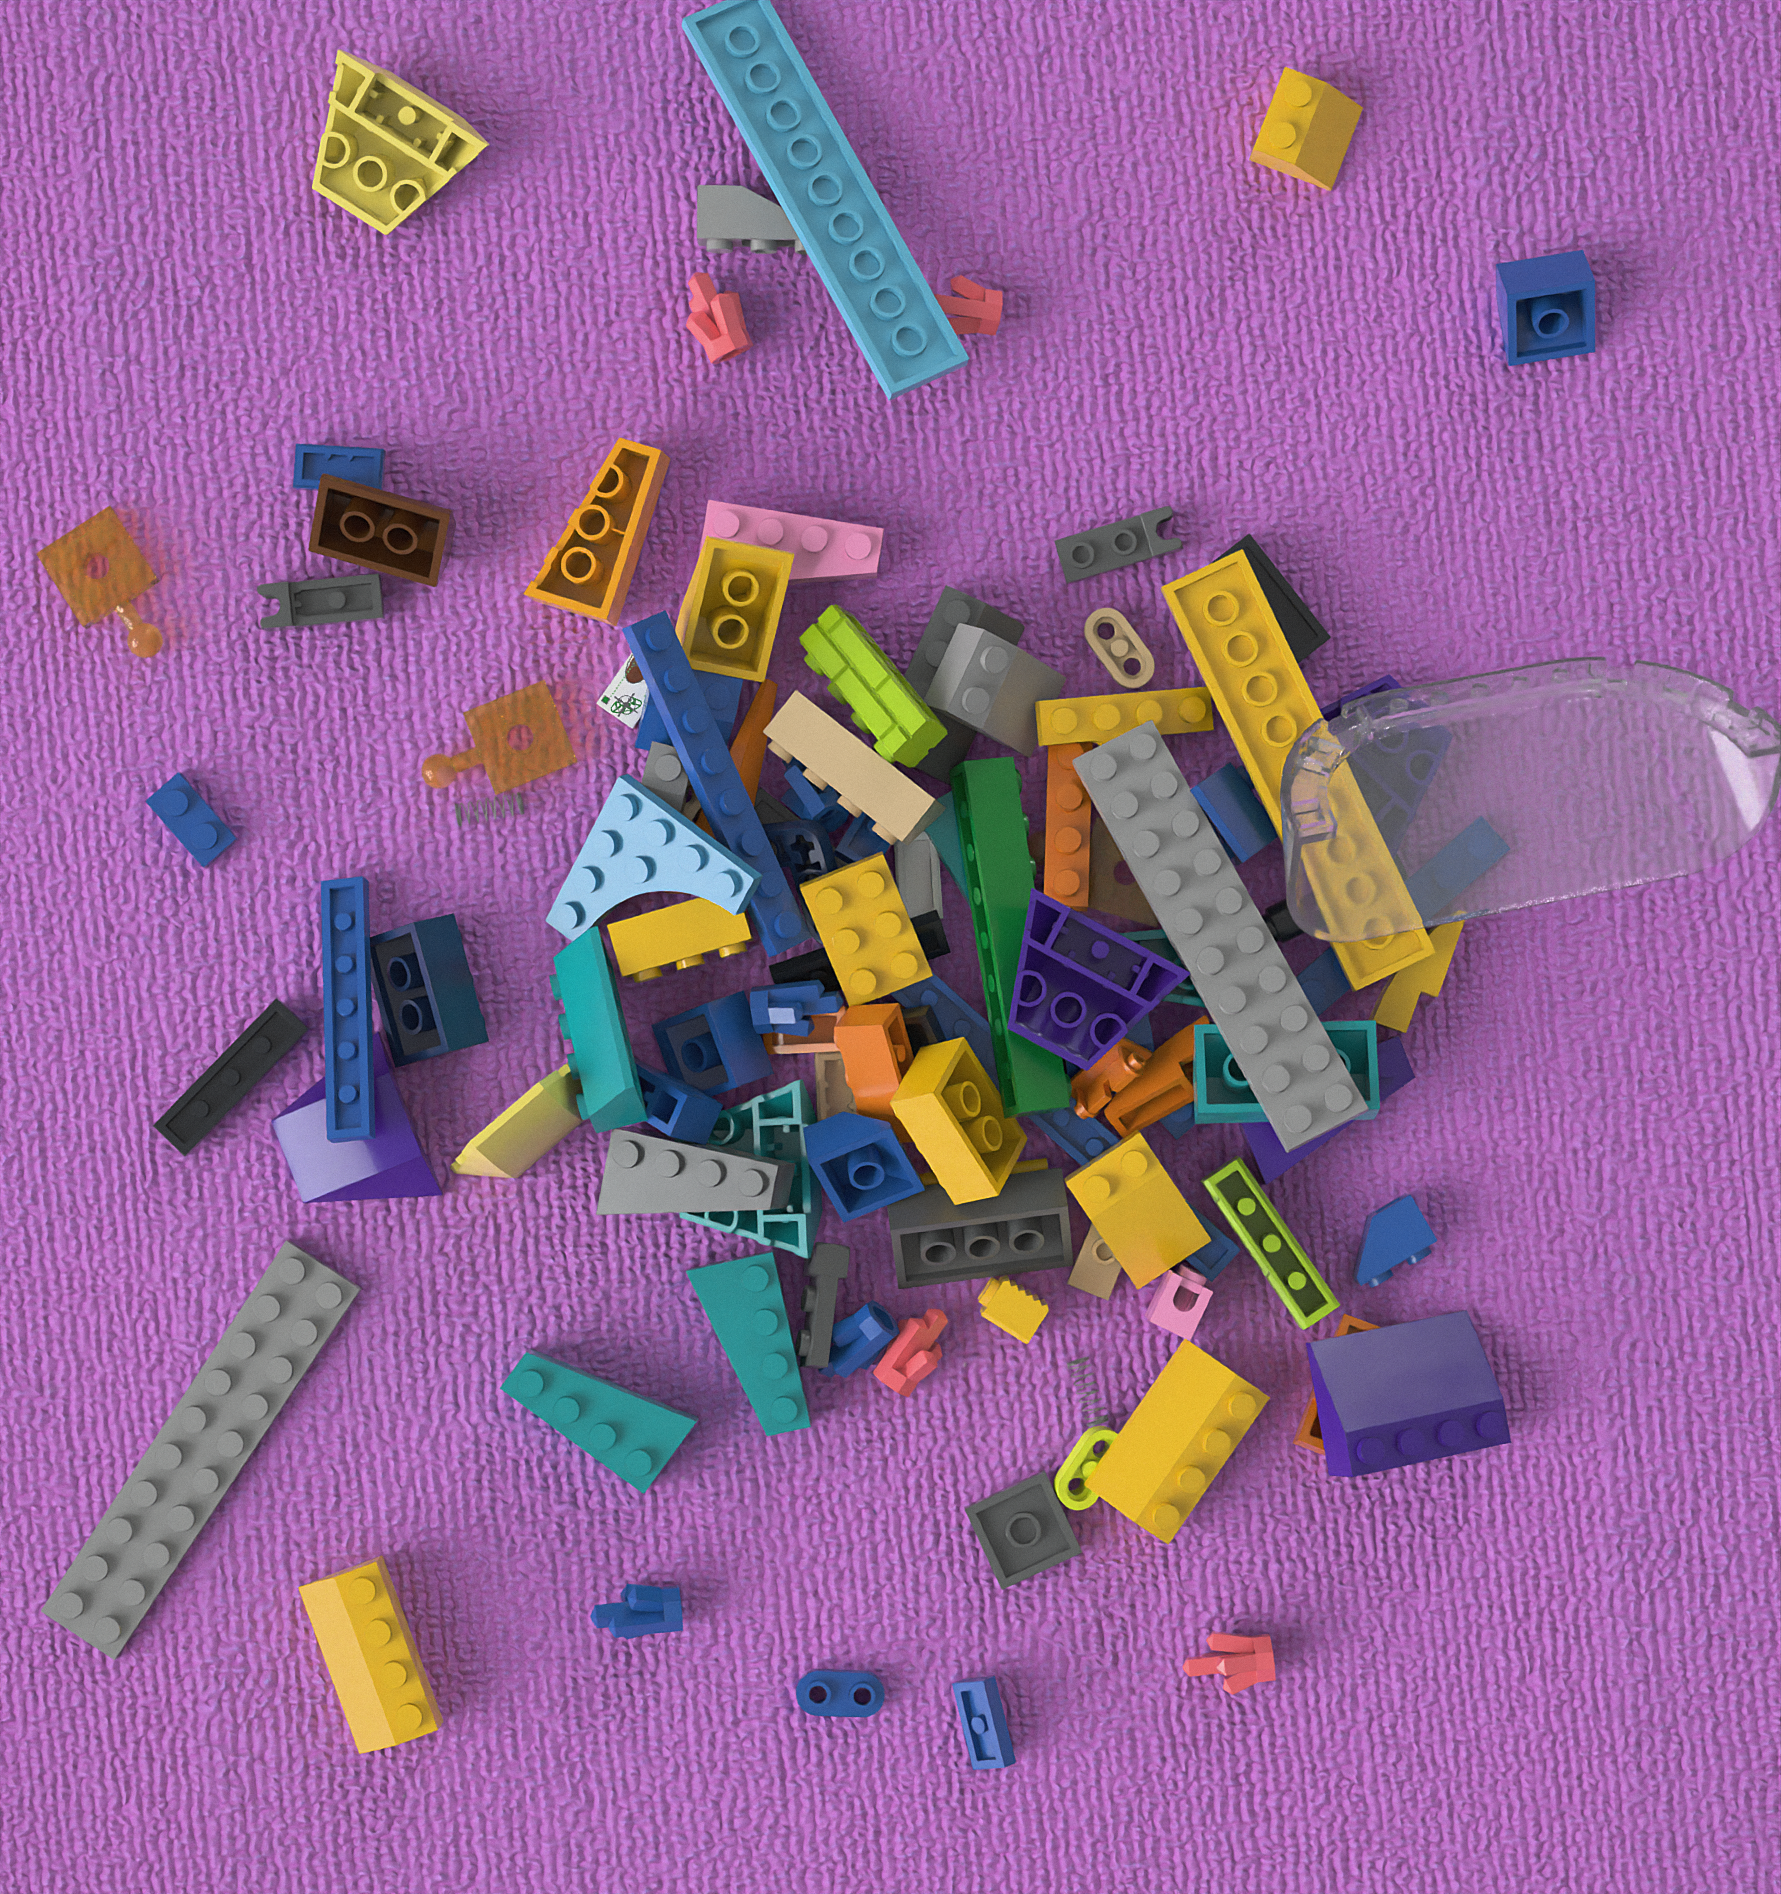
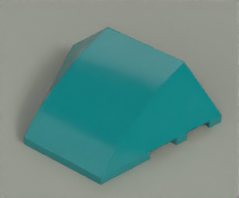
[679,1079,823,1258]

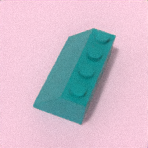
[549,926,648,1133]
[1193,1020,1380,1124]

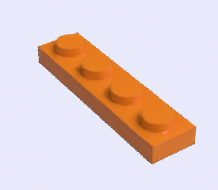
[1043,742,1093,912]

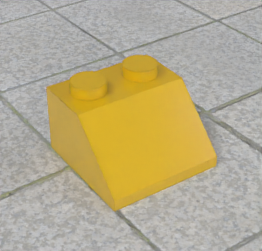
[1249,67,1363,191]

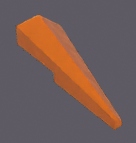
[663,679,778,894]

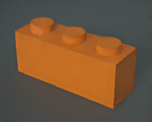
[834,1003,914,1143]

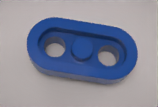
[796,1669,885,1718]

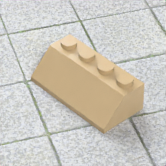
[763,690,946,846]

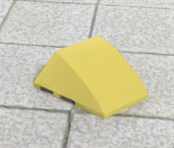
[312,49,490,235]
[449,1062,584,1178]

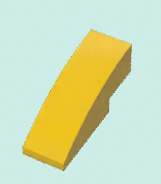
[1368,911,1468,1033]

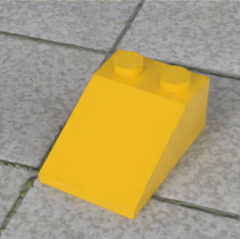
[675,535,795,683]
[1064,1129,1212,1290]

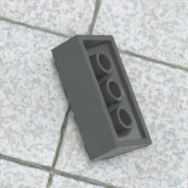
[872,585,1025,786]
[887,1167,1074,1289]

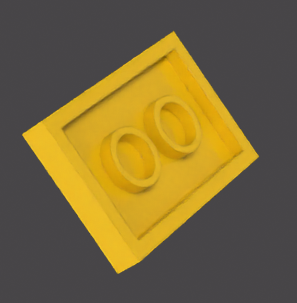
[799,851,933,1007]

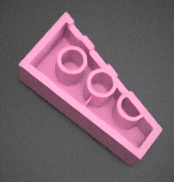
[699,500,884,585]

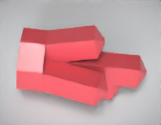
[686,272,754,364]
[934,275,1003,336]
[873,1308,948,1397]
[1182,1631,1276,1695]

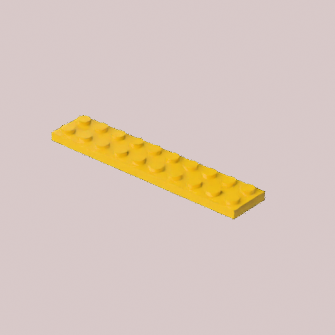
[1160,549,1436,992]

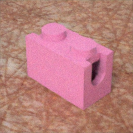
[1145,1264,1213,1341]

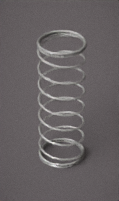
[455,792,524,826]
[1067,1357,1109,1427]

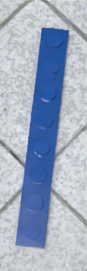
[622,610,812,957]

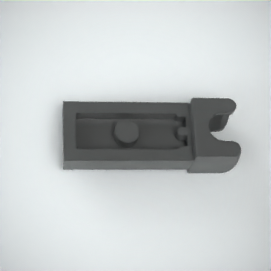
[1054,506,1184,584]
[257,573,385,631]
[795,1242,850,1369]

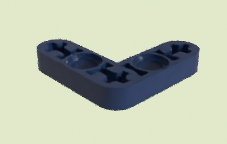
[762,819,838,944]

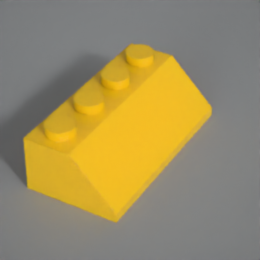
[1084,1338,1270,1545]
[298,1555,444,1754]

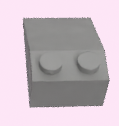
[923,623,1066,758]

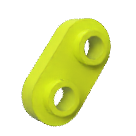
[1053,1425,1118,1510]

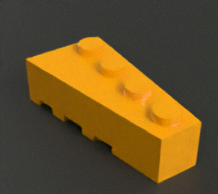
[524,437,670,627]

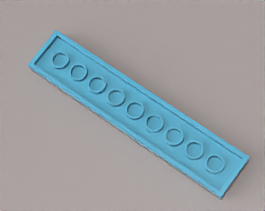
[682,0,969,401]

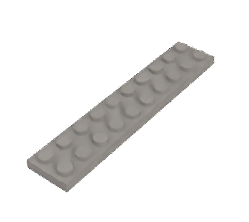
[1072,720,1369,1153]
[41,1240,362,1660]

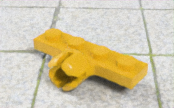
[1035,686,1214,746]

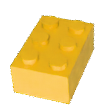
[607,897,754,984]
[890,1037,1028,1205]

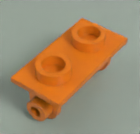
[1070,1037,1153,1119]

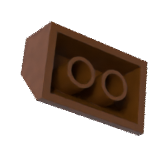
[308,473,456,587]

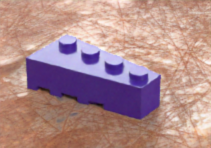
[1238,1036,1415,1185]

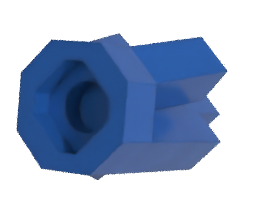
[780,757,849,833]
[750,980,844,1037]
[818,1299,900,1378]
[590,1584,683,1640]

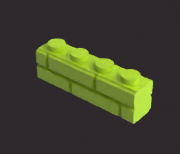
[799,604,948,768]
[1200,1156,1340,1330]

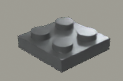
[964,1470,1082,1590]

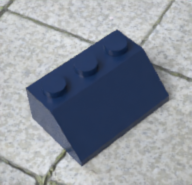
[370,913,489,1068]

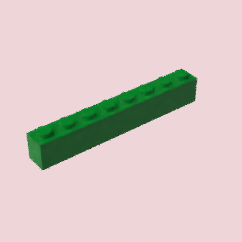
[949,757,1072,1119]

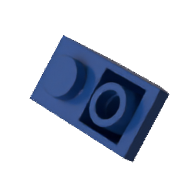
[1352,1193,1438,1288]

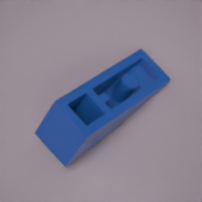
[634,1057,723,1145]

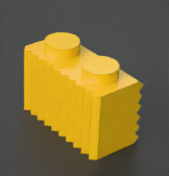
[977,1275,1049,1344]

